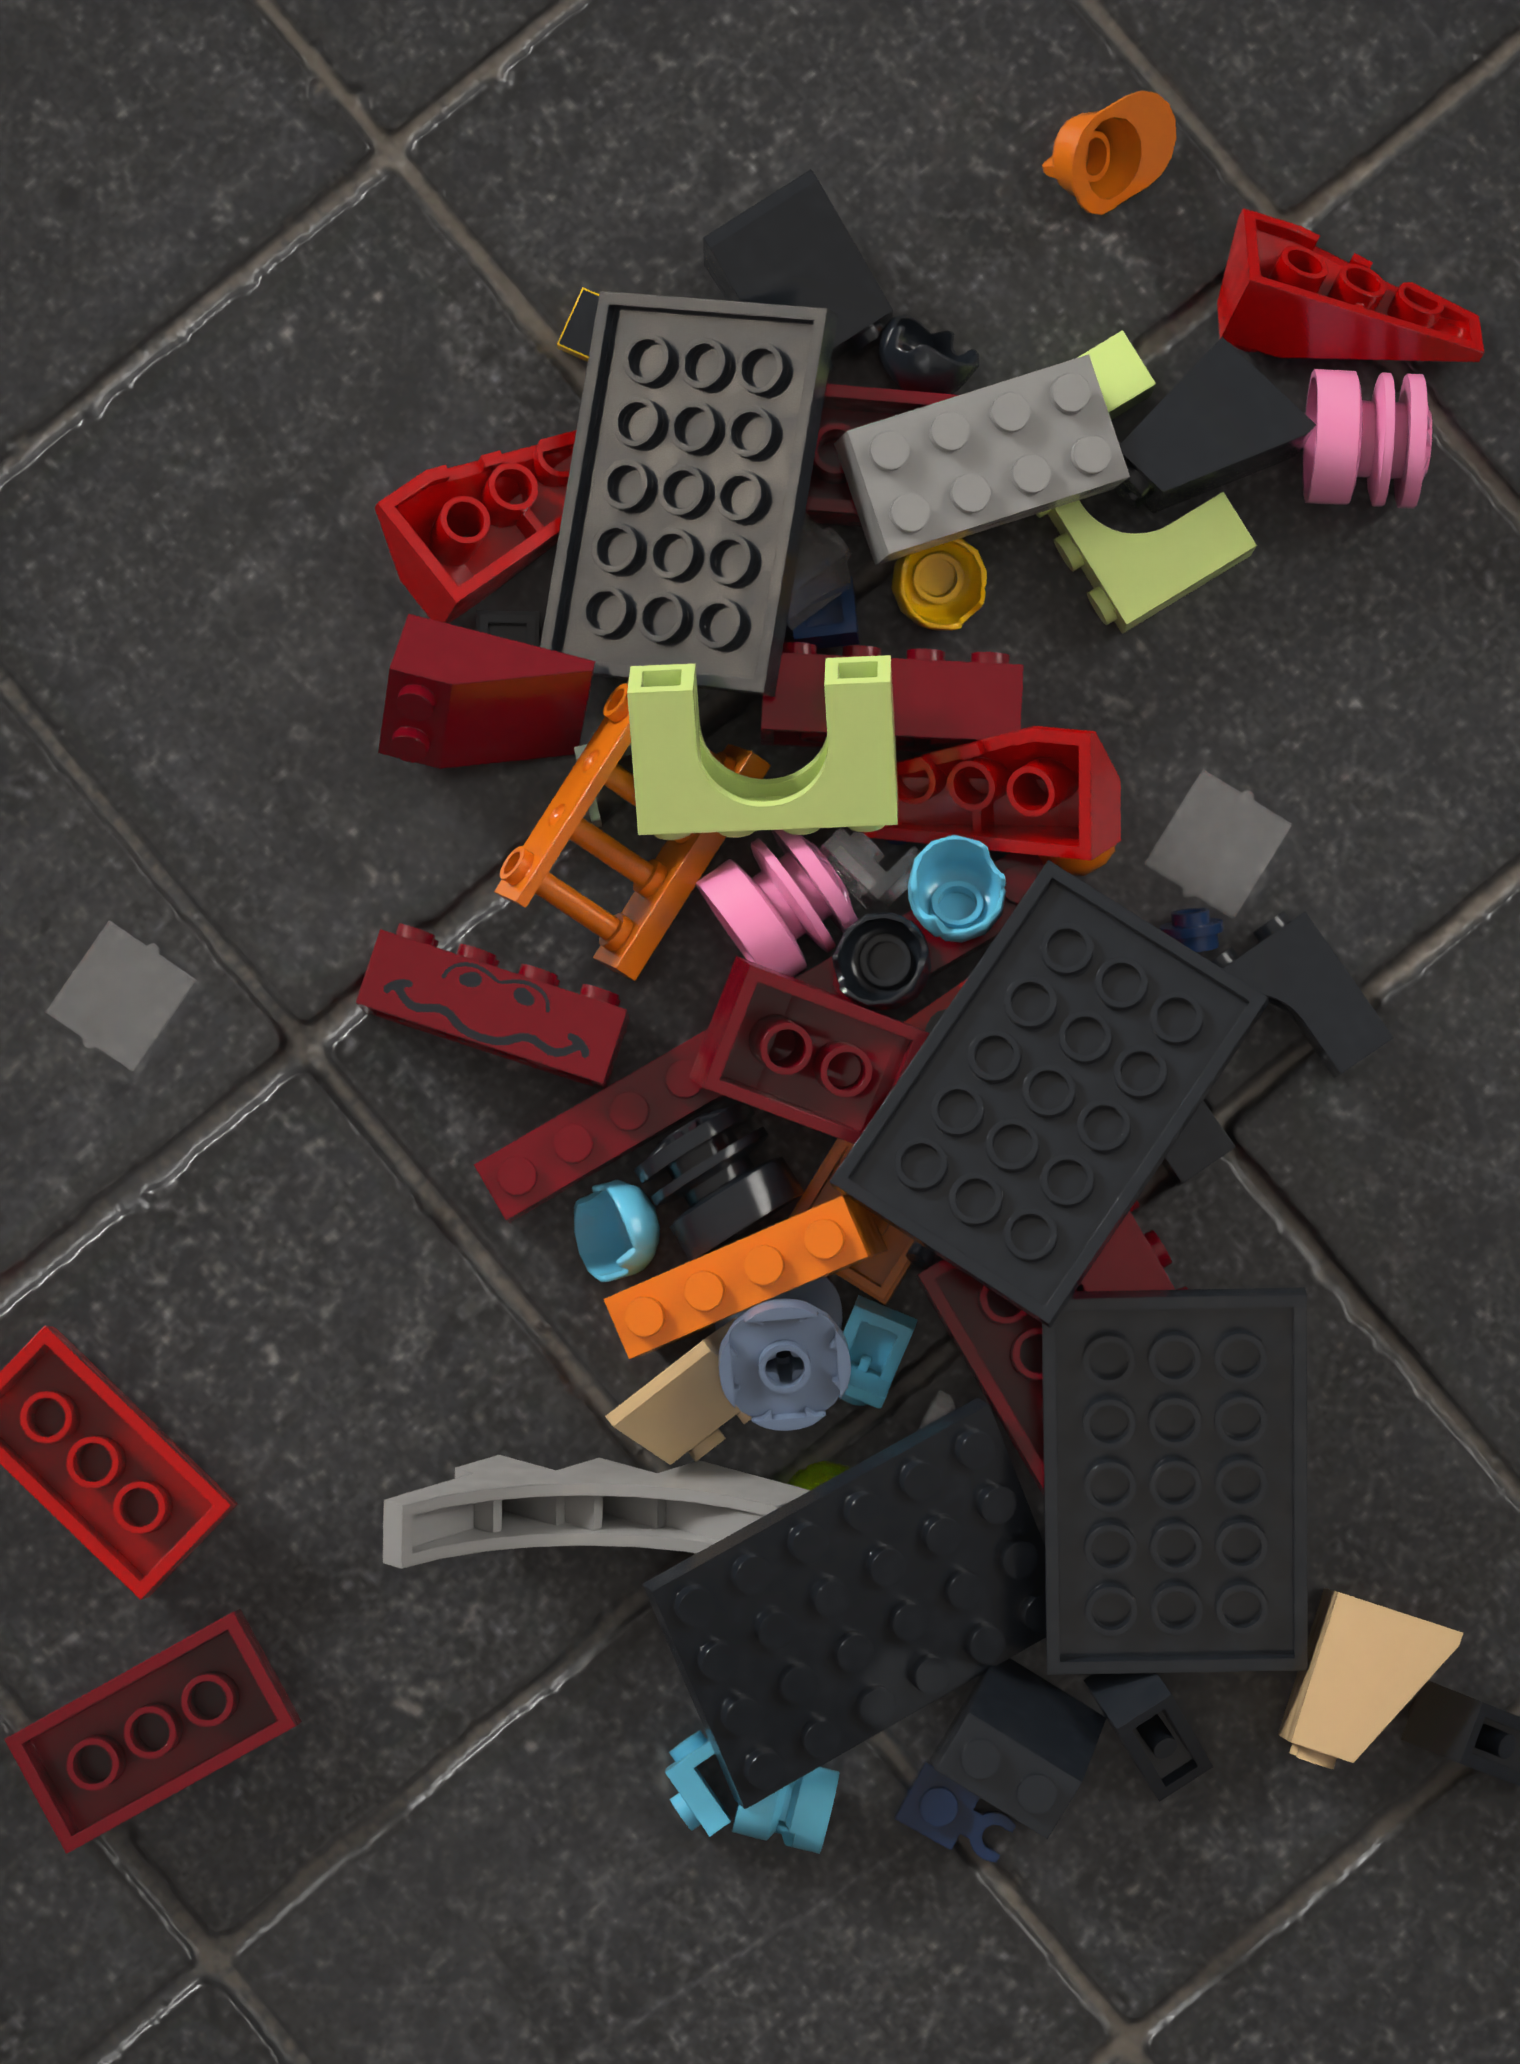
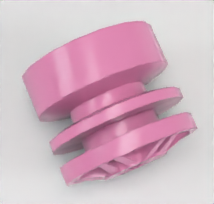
[1302,369,1432,508]
[696,830,858,977]

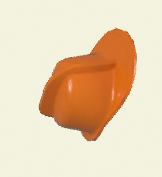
[1042,90,1177,215]

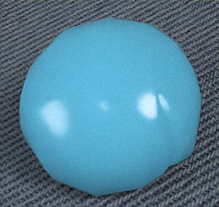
[908,835,1006,942]
[574,1180,660,1282]

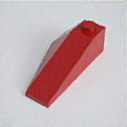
[1217,208,1484,362]
[375,430,576,624]

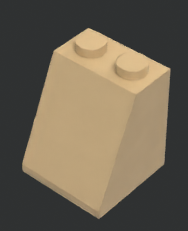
[1278,1588,1463,1769]

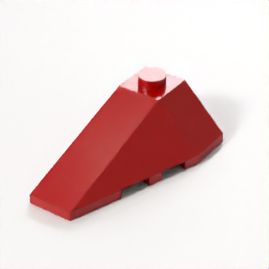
[855,726,1121,861]

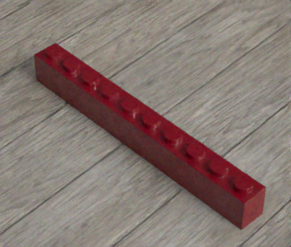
[474,852,1044,1223]

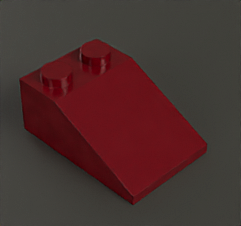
[378,614,596,769]
[689,956,930,1144]

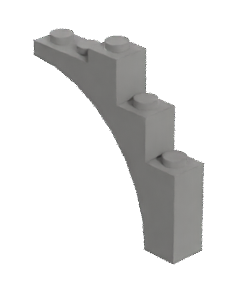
[383,1455,810,1569]

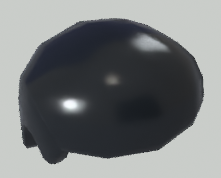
[879,314,979,394]
[832,912,931,1011]

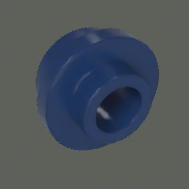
[1159,908,1224,952]

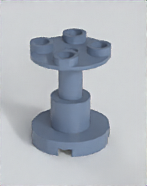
[715,1277,851,1431]

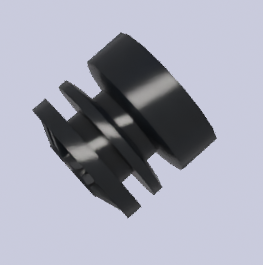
[634,1102,804,1261]

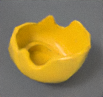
[891,538,987,631]

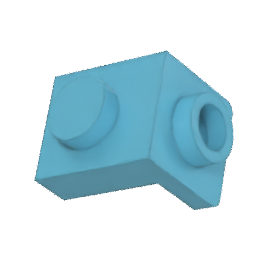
[839,1295,918,1408]
[665,1730,731,1837]

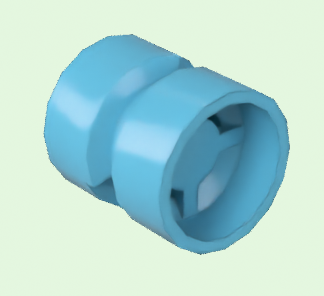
[732,1767,840,1854]

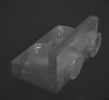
[819,827,920,910]

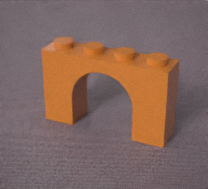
[604,1195,888,1359]

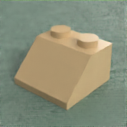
[605,1317,751,1465]

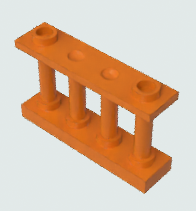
[494,680,771,981]

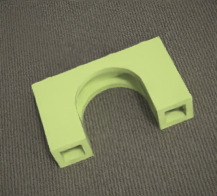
[1036,330,1257,634]
[627,655,898,840]

